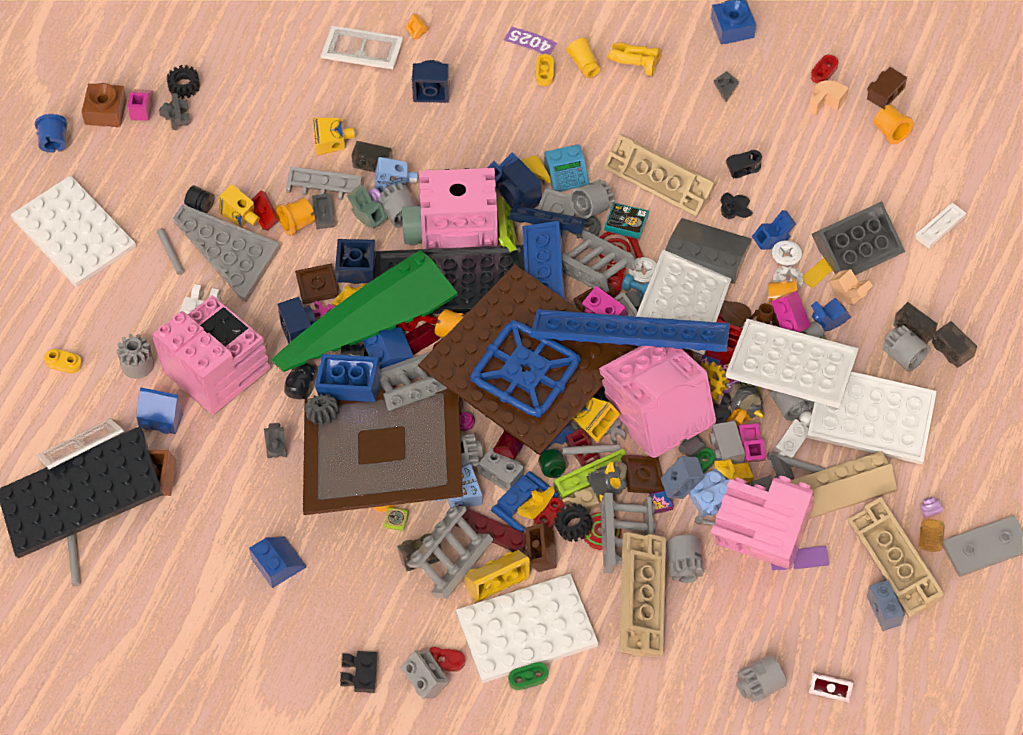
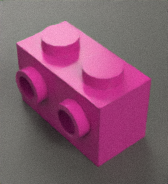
[582,286,628,316]
[771,291,811,332]

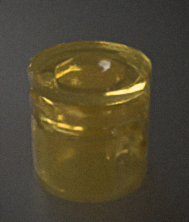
[919,519,945,552]

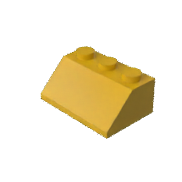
[464,550,530,603]

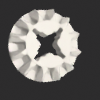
[772,241,802,266]
[629,257,656,284]
[773,265,803,290]

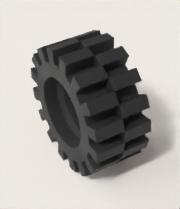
[167,65,200,99]
[554,503,593,542]

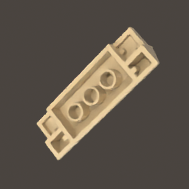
[603,134,716,216]
[791,451,897,519]
[847,497,944,619]
[620,532,666,657]

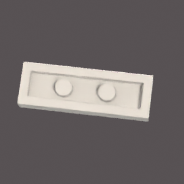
[915,202,966,249]

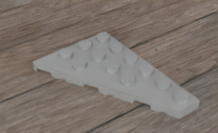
[173,204,280,302]

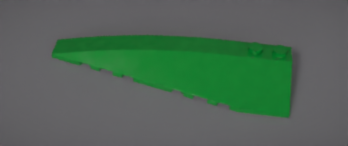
[271,250,458,372]

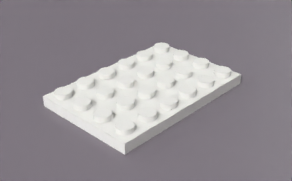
[10,175,136,288]
[636,250,731,355]
[726,319,859,408]
[807,372,937,464]
[456,574,598,684]

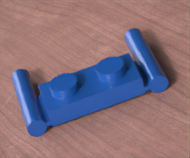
[491,471,560,533]

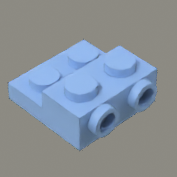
[688,469,729,518]

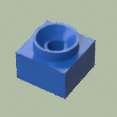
[711,0,756,45]

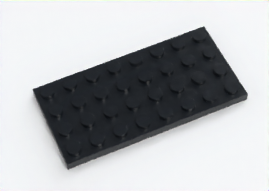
[374,245,525,314]
[0,426,164,559]

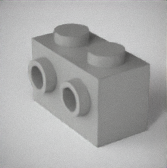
[709,421,745,464]
[478,447,524,491]
[401,650,450,699]

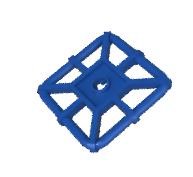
[470,320,581,418]

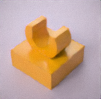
[405,14,429,39]
[726,407,752,426]

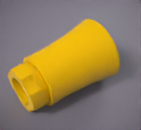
[566,38,601,79]

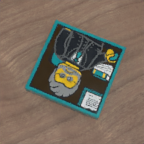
[604,203,649,239]

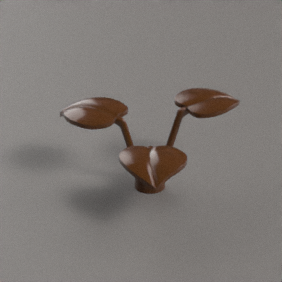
[720,300,807,327]

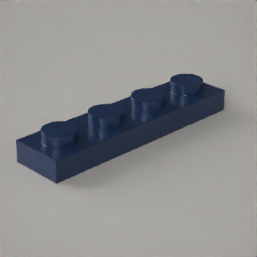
[510,204,586,234]

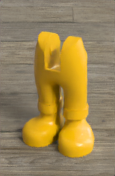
[607,42,662,77]

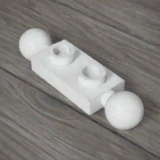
[770,411,812,467]

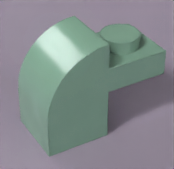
[347,185,388,229]
[402,206,423,245]

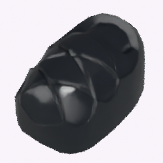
[284,363,317,399]

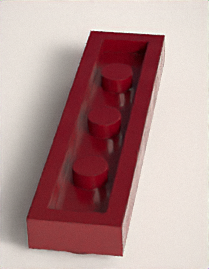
[455,504,527,553]

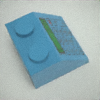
[544,144,589,192]

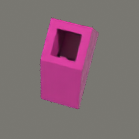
[128,89,153,121]

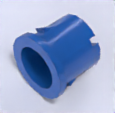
[34,114,68,153]

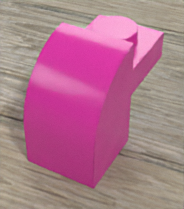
[738,423,766,463]

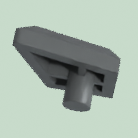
[714,71,739,102]
[678,435,706,457]
[769,454,794,480]

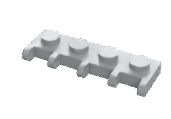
[286,166,362,200]

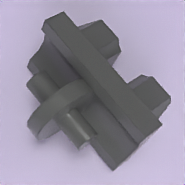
[159,93,190,130]
[264,423,287,458]

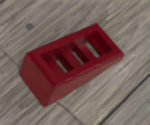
[566,428,601,467]

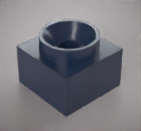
[412,60,450,103]
[498,159,542,208]
[335,239,376,284]
[277,297,316,344]

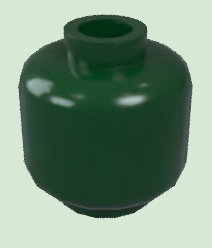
[538,449,566,478]

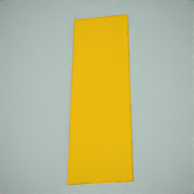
[803,258,833,289]

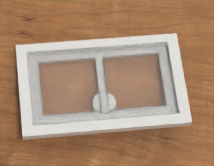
[321,26,404,69]
[37,419,124,469]

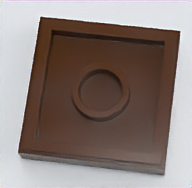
[295,263,339,305]
[621,455,665,494]

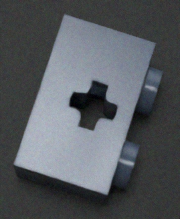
[661,456,705,499]
[867,580,904,631]

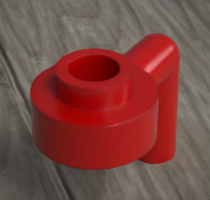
[398,315,437,332]

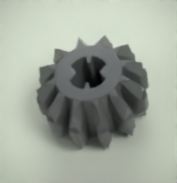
[305,393,339,425]

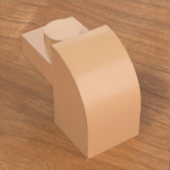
[809,80,849,115]
[828,269,873,305]

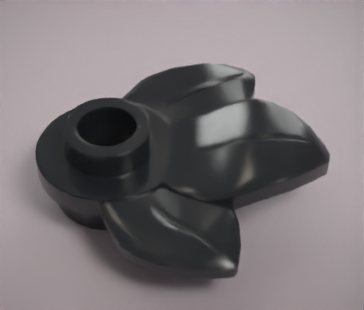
[720,192,753,219]

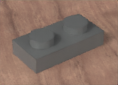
[312,193,335,229]

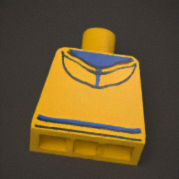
[313,117,355,156]
[219,184,260,227]
[574,398,620,443]

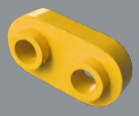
[535,54,554,86]
[44,349,82,373]

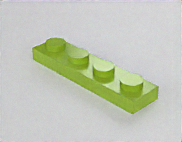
[496,196,517,252]
[553,448,627,499]

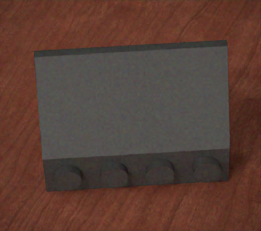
[811,201,905,275]
[665,218,752,284]

